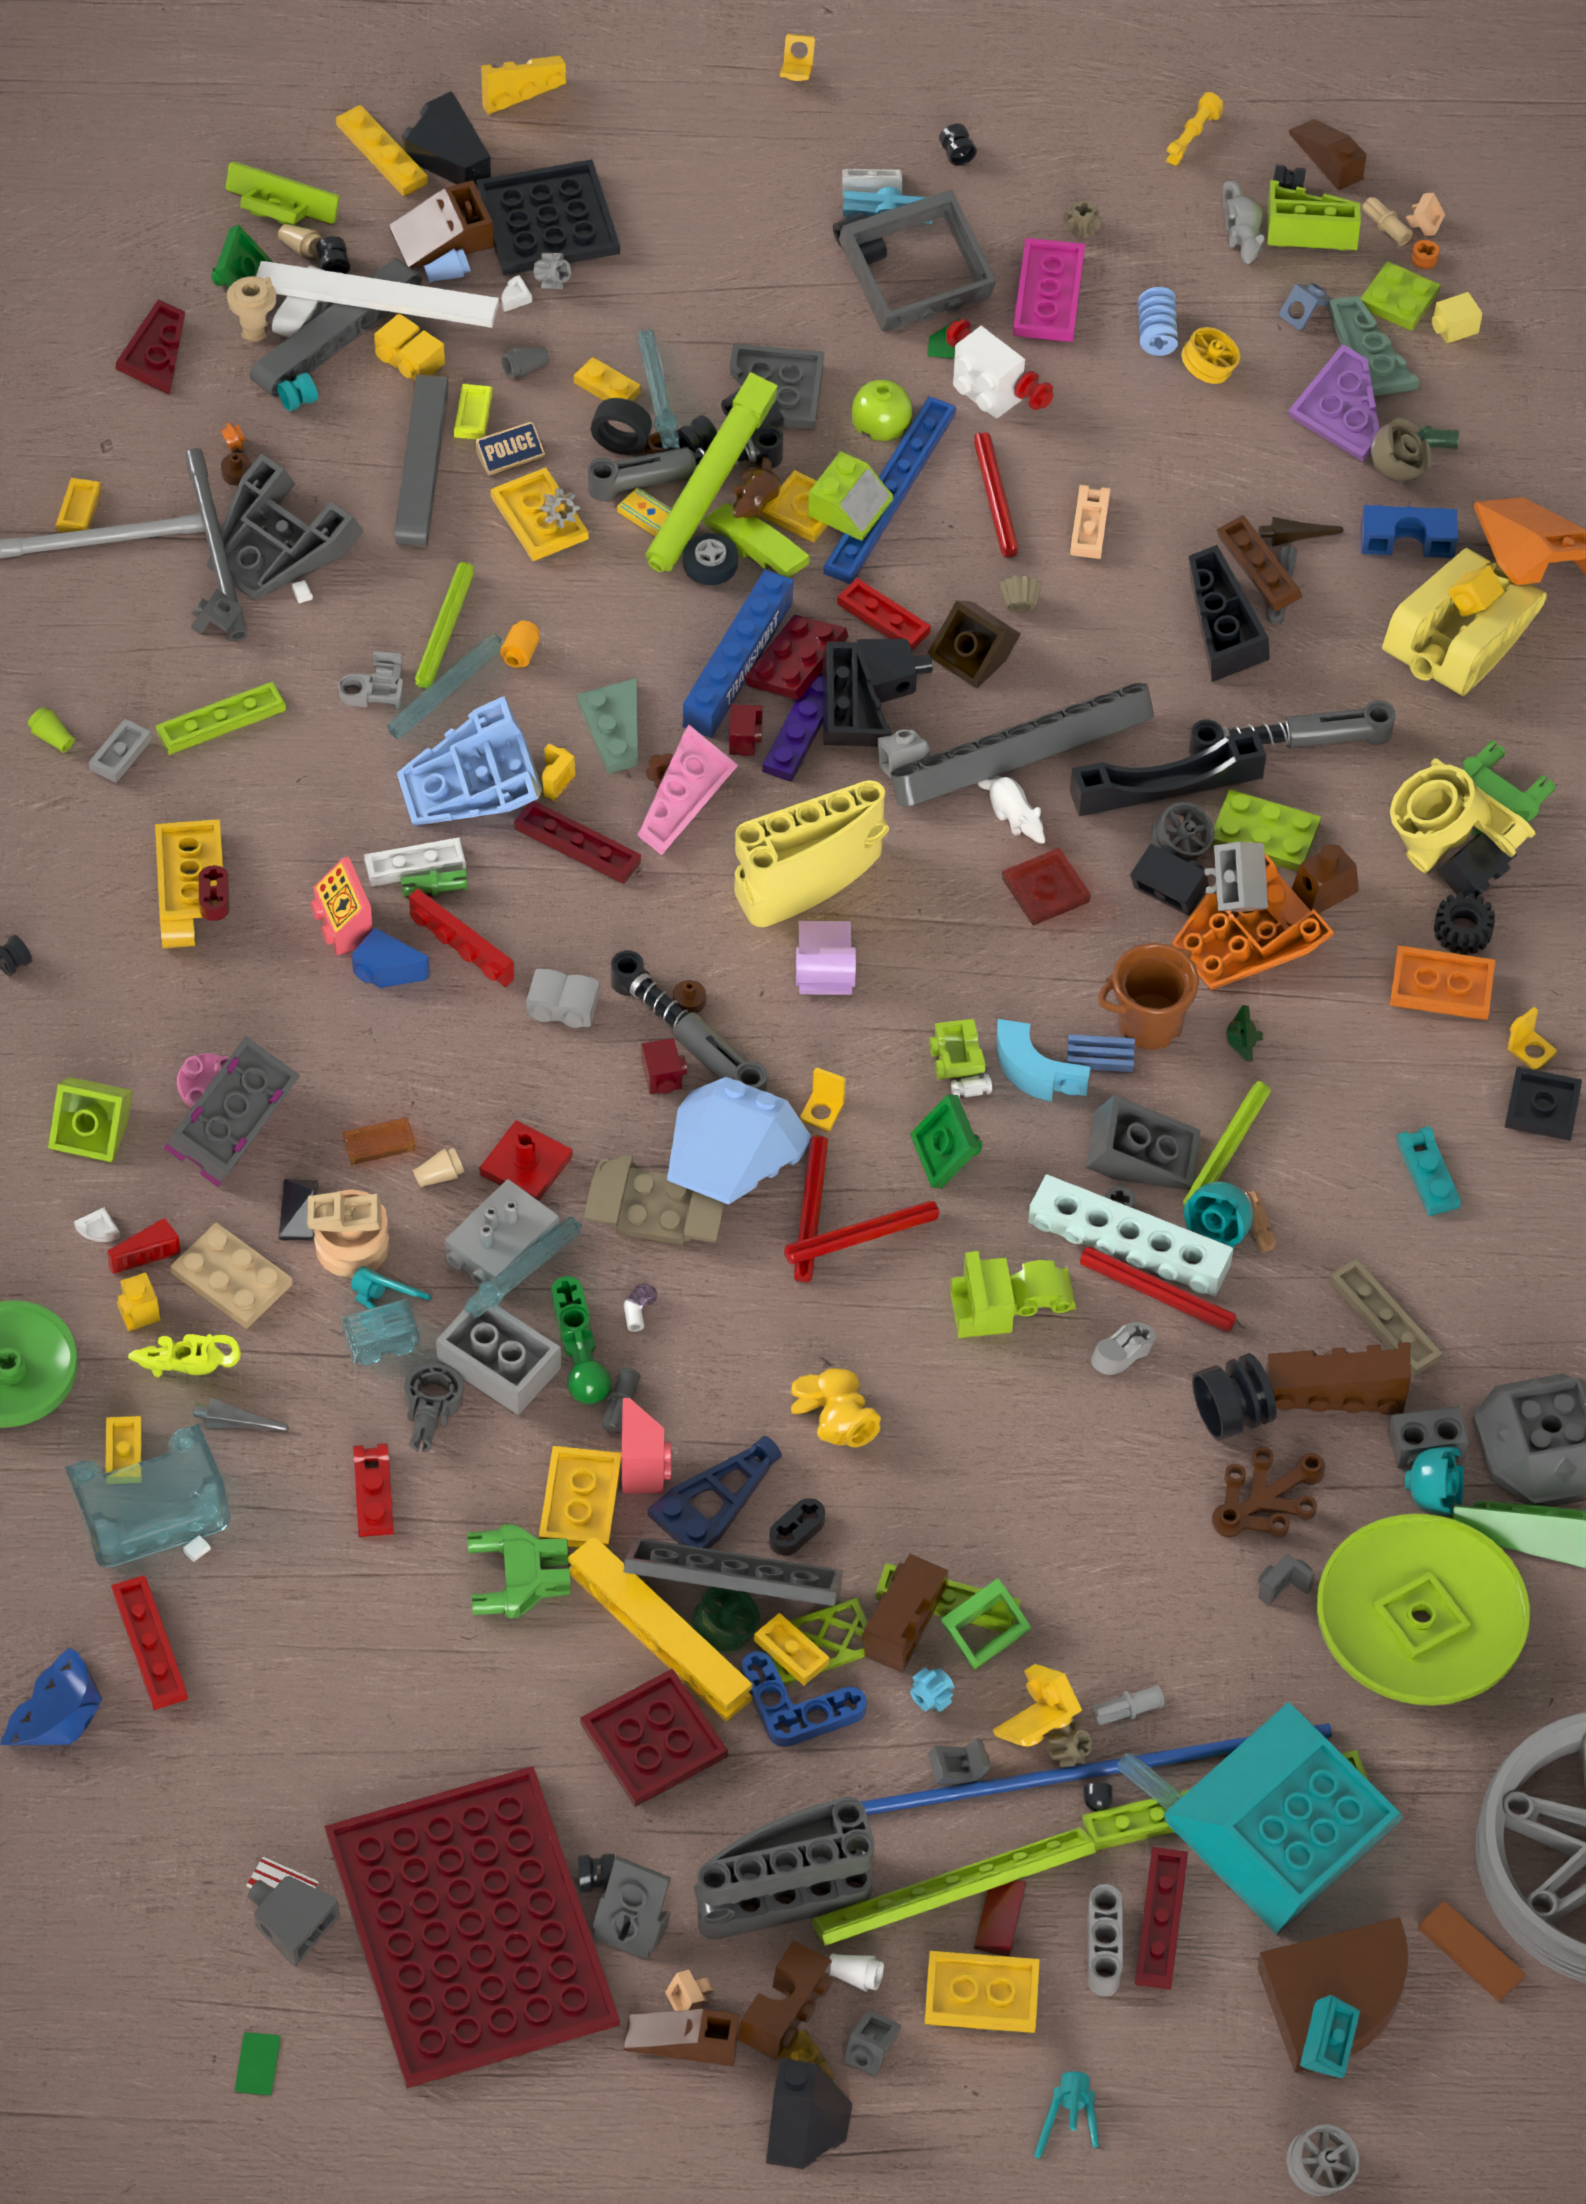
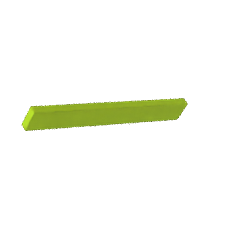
[1082,1750,1368,1851]
[811,1827,1096,1946]

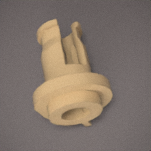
[227,276,276,342]

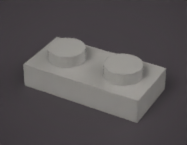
[89,718,152,783]

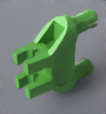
[1462,740,1556,836]
[467,1524,571,1619]

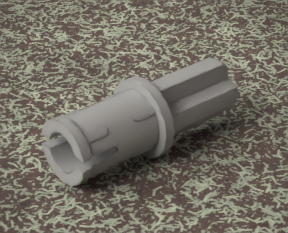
[1092,1685,1165,1725]

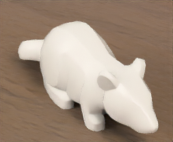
[978,775,1045,844]

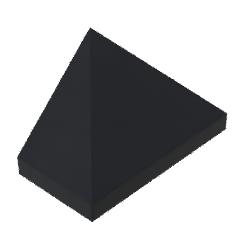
[279,1179,318,1241]

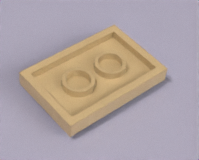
[170,1222,293,1329]

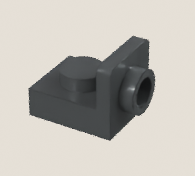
[844,2010,901,2076]

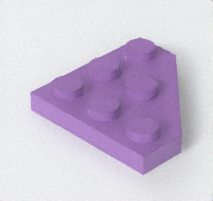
[1288,344,1380,462]

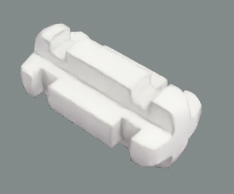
[951,1074,992,1099]

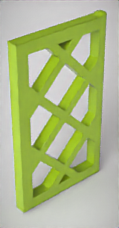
[765,1597,868,1685]

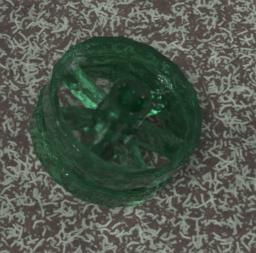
[692,1587,760,1652]

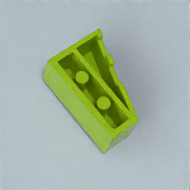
[1267,179,1361,250]

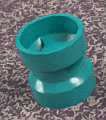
[277,372,318,412]

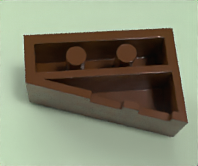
[861,1554,948,1673]

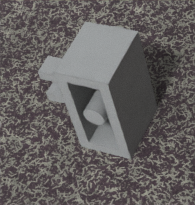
[1205,842,1268,912]

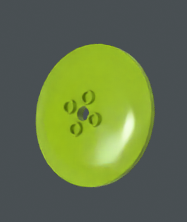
[1317,1514,1530,1705]

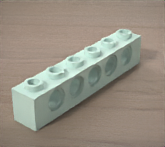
[1028,1174,1234,1297]

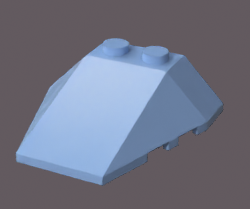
[397,696,542,826]
[667,1077,812,1205]

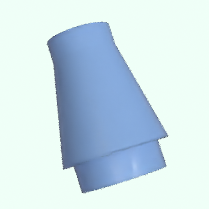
[424,249,471,283]

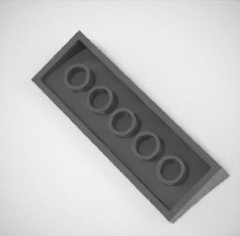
[624,1537,844,1606]

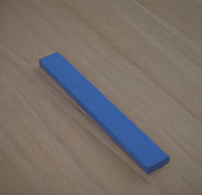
[823,396,957,584]

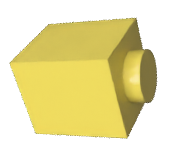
[1432,292,1482,344]

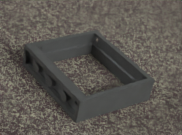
[839,189,996,332]

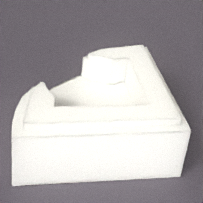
[502,275,532,312]
[74,1207,121,1242]

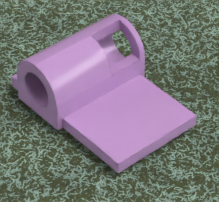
[796,921,856,995]

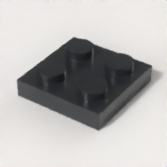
[1505,1067,1582,1141]

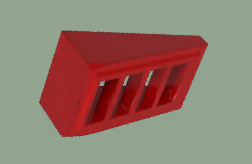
[107,1218,181,1274]

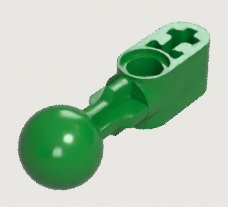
[551,1276,611,1405]

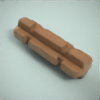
[1245,1190,1277,1253]

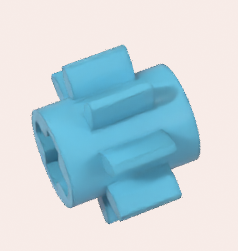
[910,1667,955,1713]

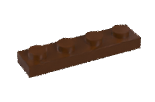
[1216,515,1302,612]

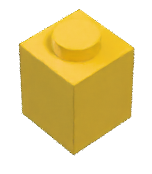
[1447,565,1504,617]

